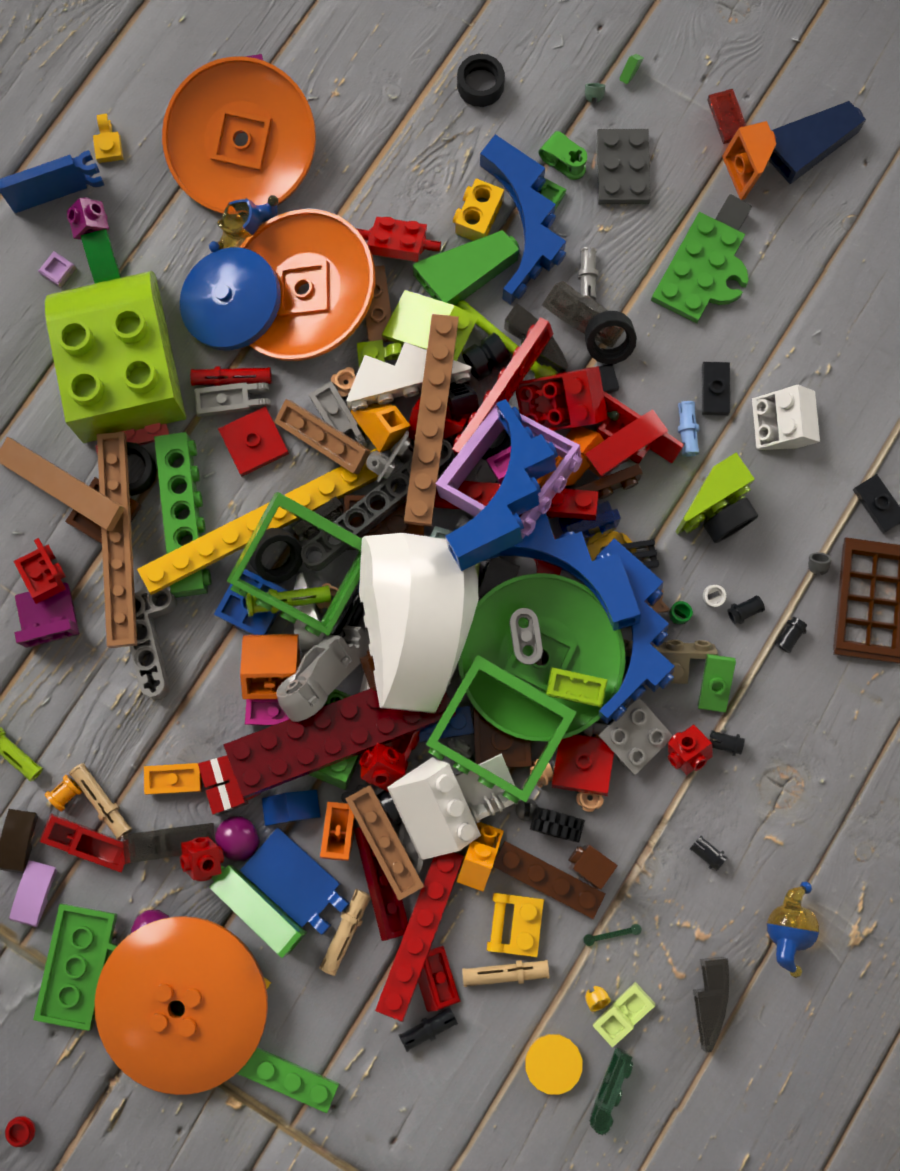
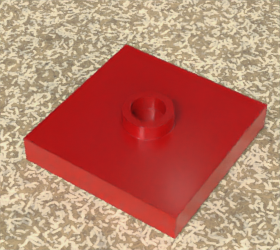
[218,406,289,477]
[552,735,614,796]

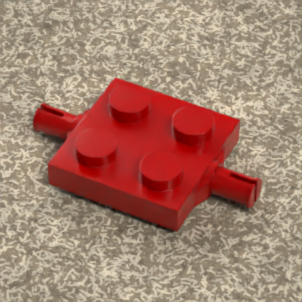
[356,217,441,262]

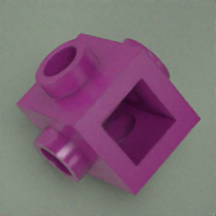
[67,197,109,240]

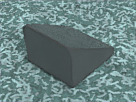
[716,194,752,231]

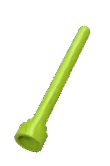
[457,300,558,378]

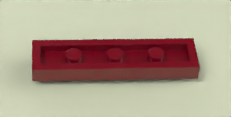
[354,827,408,941]

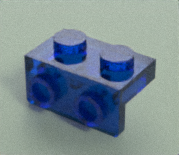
[559,501,621,541]

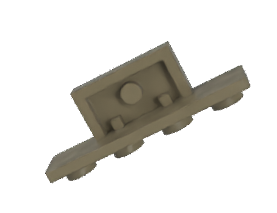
[623,638,718,684]

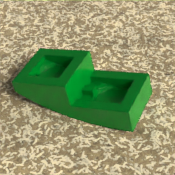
[81,229,121,284]

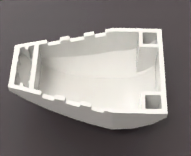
[359,533,479,713]

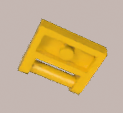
[486,893,544,957]

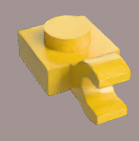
[93,114,124,164]

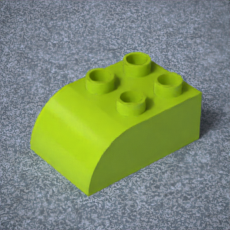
[45,271,187,443]

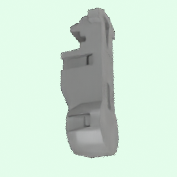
[276,625,370,722]

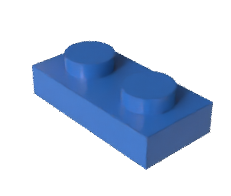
[419,706,474,743]

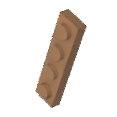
[274,399,371,475]
[345,785,424,900]

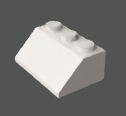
[387,758,481,860]

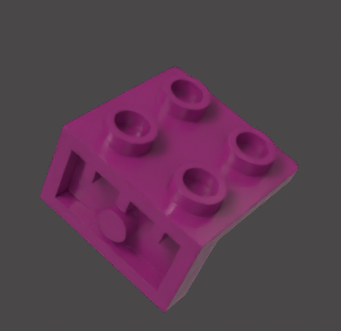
[14,582,80,648]

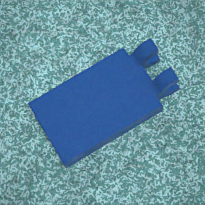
[0,150,104,213]
[240,827,350,935]

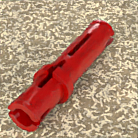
[190,366,272,386]

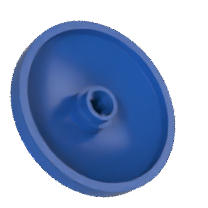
[180,247,281,351]

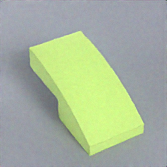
[592,982,655,1048]

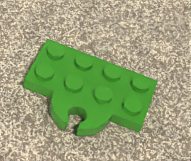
[651,212,748,323]
[33,904,118,1031]

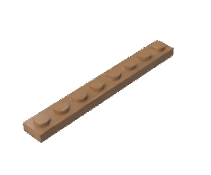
[404,314,459,527]
[97,432,137,648]

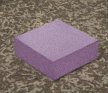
[38,251,76,288]

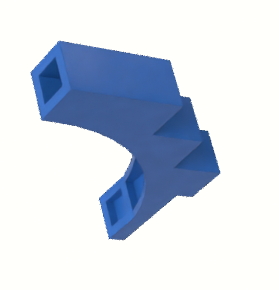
[480,134,566,305]
[445,399,558,571]
[481,513,641,631]
[595,538,675,724]

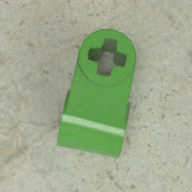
[538,131,587,180]

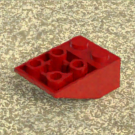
[515,366,608,431]

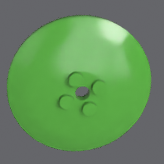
[458,573,625,741]

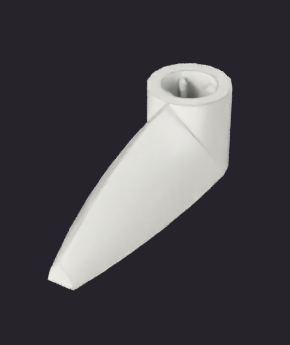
[292,572,325,653]

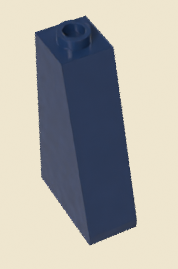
[769,101,866,184]

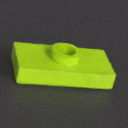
[546,667,607,707]

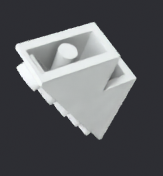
[346,342,471,412]

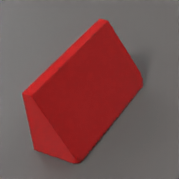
[418,946,461,1012]

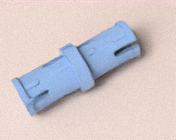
[678,401,699,457]

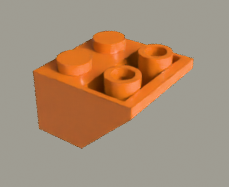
[240,634,301,699]

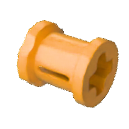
[45,775,83,812]

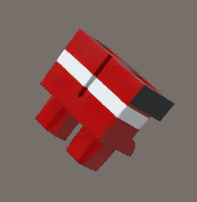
[198,755,261,816]

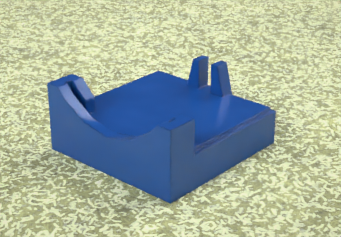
[214,569,288,635]

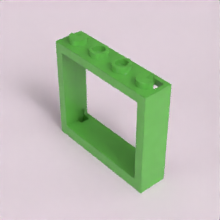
[227,492,362,637]
[426,655,577,804]

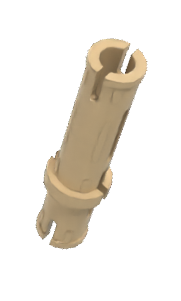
[69,763,132,840]
[319,889,371,976]
[462,960,550,987]

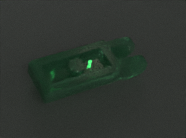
[589,1047,633,1135]

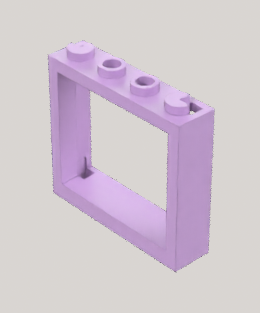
[435,405,582,539]

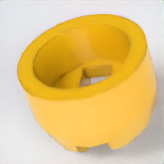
[585,986,611,1012]

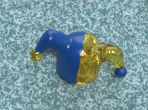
[209,195,278,252]
[767,882,819,978]

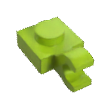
[357,340,402,368]

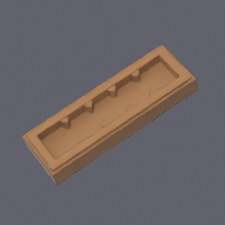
[365,265,392,343]

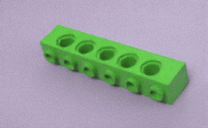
[154,432,212,598]

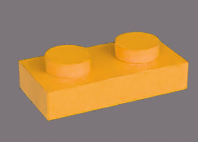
[144,763,202,795]

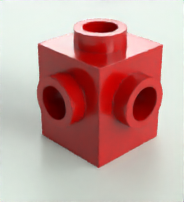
[667,724,713,775]
[360,742,406,792]
[180,837,224,881]

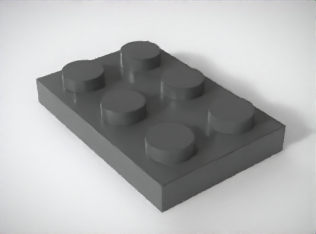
[597,129,650,204]

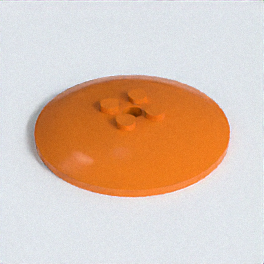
[162,56,316,216]
[239,209,376,361]
[95,916,268,1095]

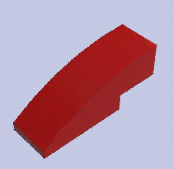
[585,409,669,478]
[39,813,132,873]

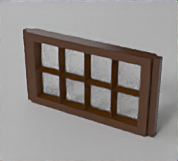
[833,537,900,664]

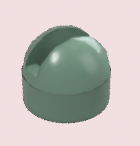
[585,83,605,103]

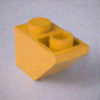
[351,403,411,452]
[457,822,504,892]

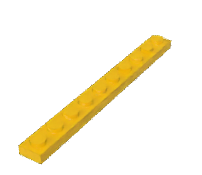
[137,449,382,595]

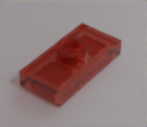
[707,89,746,144]

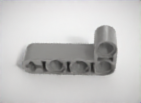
[130,588,177,700]

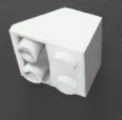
[752,385,820,450]

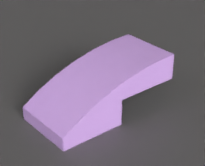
[9,860,57,927]

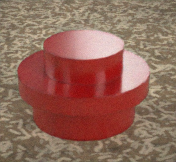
[5,1116,35,1147]

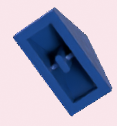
[262,790,321,826]

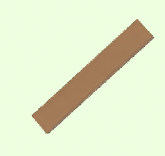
[0,437,125,532]

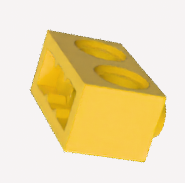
[453,178,504,241]

